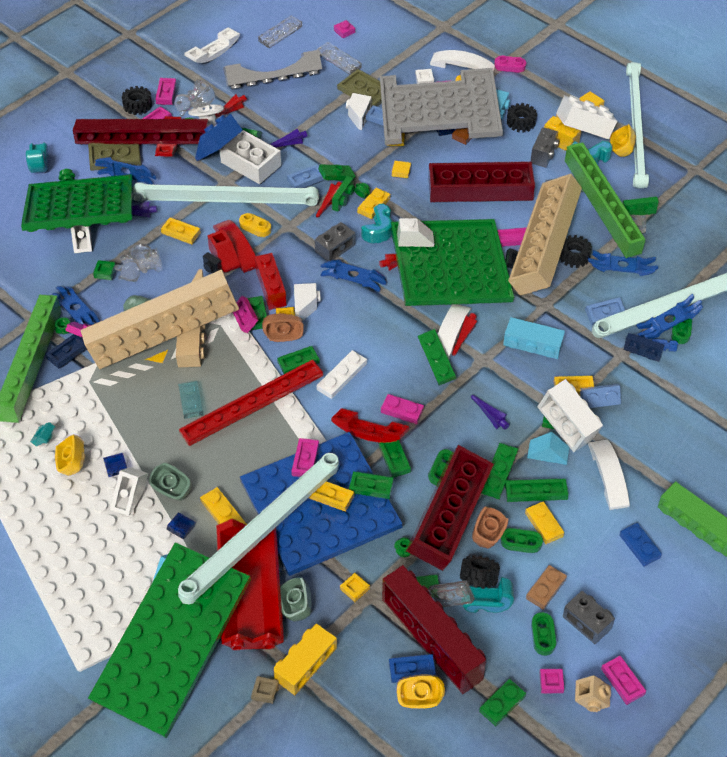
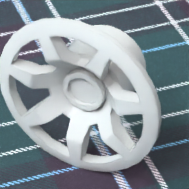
[188,104,224,125]

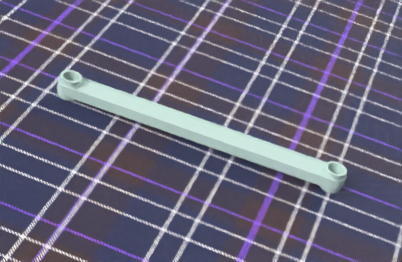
[626,62,649,189]
[132,182,319,206]
[592,273,727,338]
[178,453,339,604]

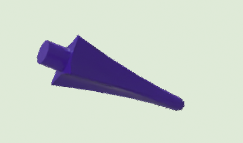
[269,128,308,148]
[132,201,158,218]
[471,395,510,430]

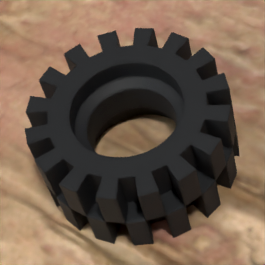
[121,86,152,115]
[507,103,537,133]
[559,235,592,268]
[460,555,500,589]

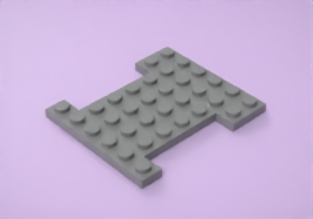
[380,68,503,145]

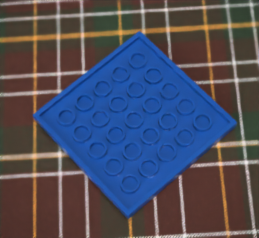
[240,432,403,576]

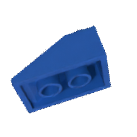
[195,114,243,161]

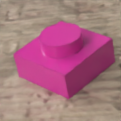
[334,20,355,38]
[539,669,564,693]

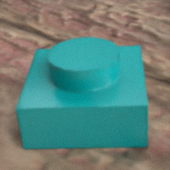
[30,422,55,446]

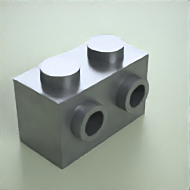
[530,127,560,168]
[315,222,355,261]
[562,591,615,644]

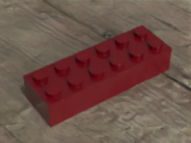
[428,162,535,202]
[406,445,494,571]
[382,565,486,695]

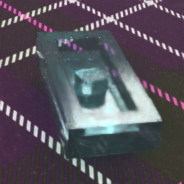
[178,381,204,419]

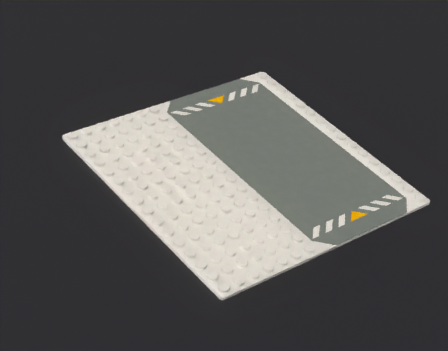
[0,312,326,672]

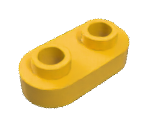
[239,213,271,237]

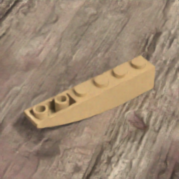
[176,269,206,368]

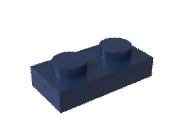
[623,333,665,362]
[45,334,87,369]

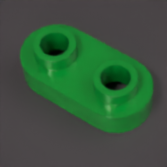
[671,317,692,344]
[428,449,452,486]
[501,528,543,553]
[531,612,556,656]

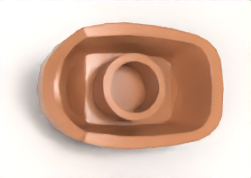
[262,313,304,342]
[472,506,508,549]

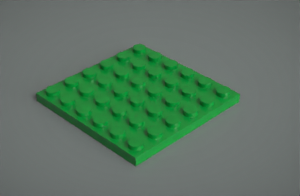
[21,174,133,232]
[391,219,514,306]

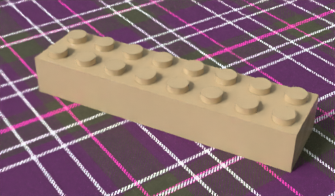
[508,174,582,295]
[81,270,239,370]

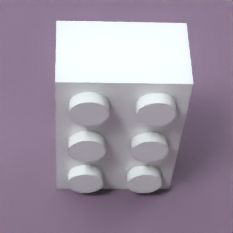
[556,95,617,139]
[220,130,281,184]
[537,379,603,453]

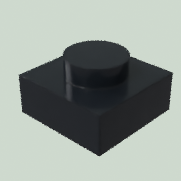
[505,248,518,269]
[203,252,222,273]

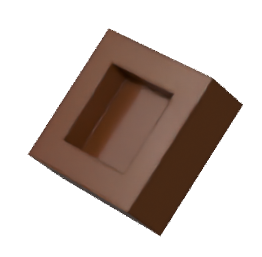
[452,128,472,145]

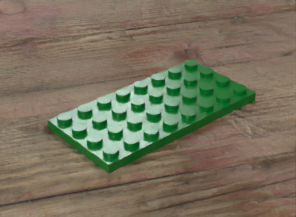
[88,542,251,738]

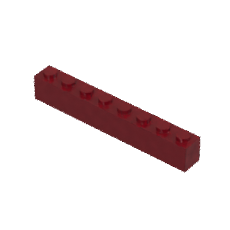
[73,119,209,144]

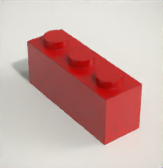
[255,253,287,310]

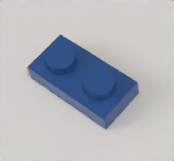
[619,523,662,567]
[389,654,436,683]

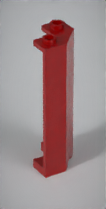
[216,518,284,650]

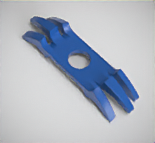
[95,157,157,185]
[588,250,658,276]
[320,259,387,292]
[52,286,100,325]
[636,294,703,339]

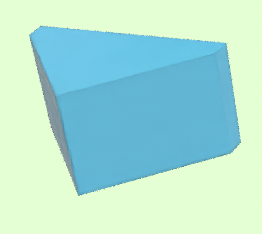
[527,432,569,465]

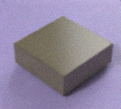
[251,676,279,704]

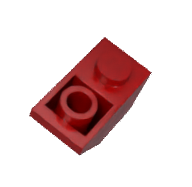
[207,229,240,273]

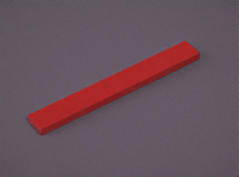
[179,360,323,446]

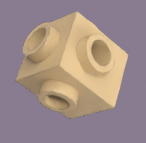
[575,675,611,712]

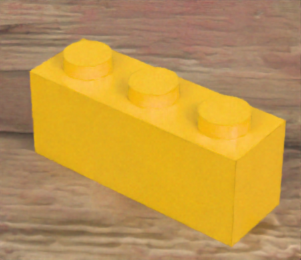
[274,623,337,695]

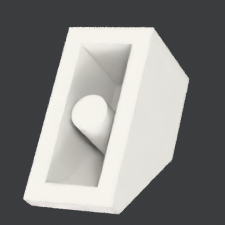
[346,93,372,130]
[397,218,434,247]
[71,225,92,253]
[294,283,320,321]
[110,467,148,516]

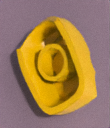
[610,124,636,157]
[55,434,85,476]
[396,674,445,708]

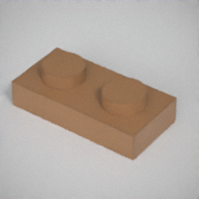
[526,565,567,610]

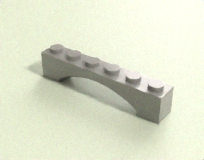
[223,50,322,89]

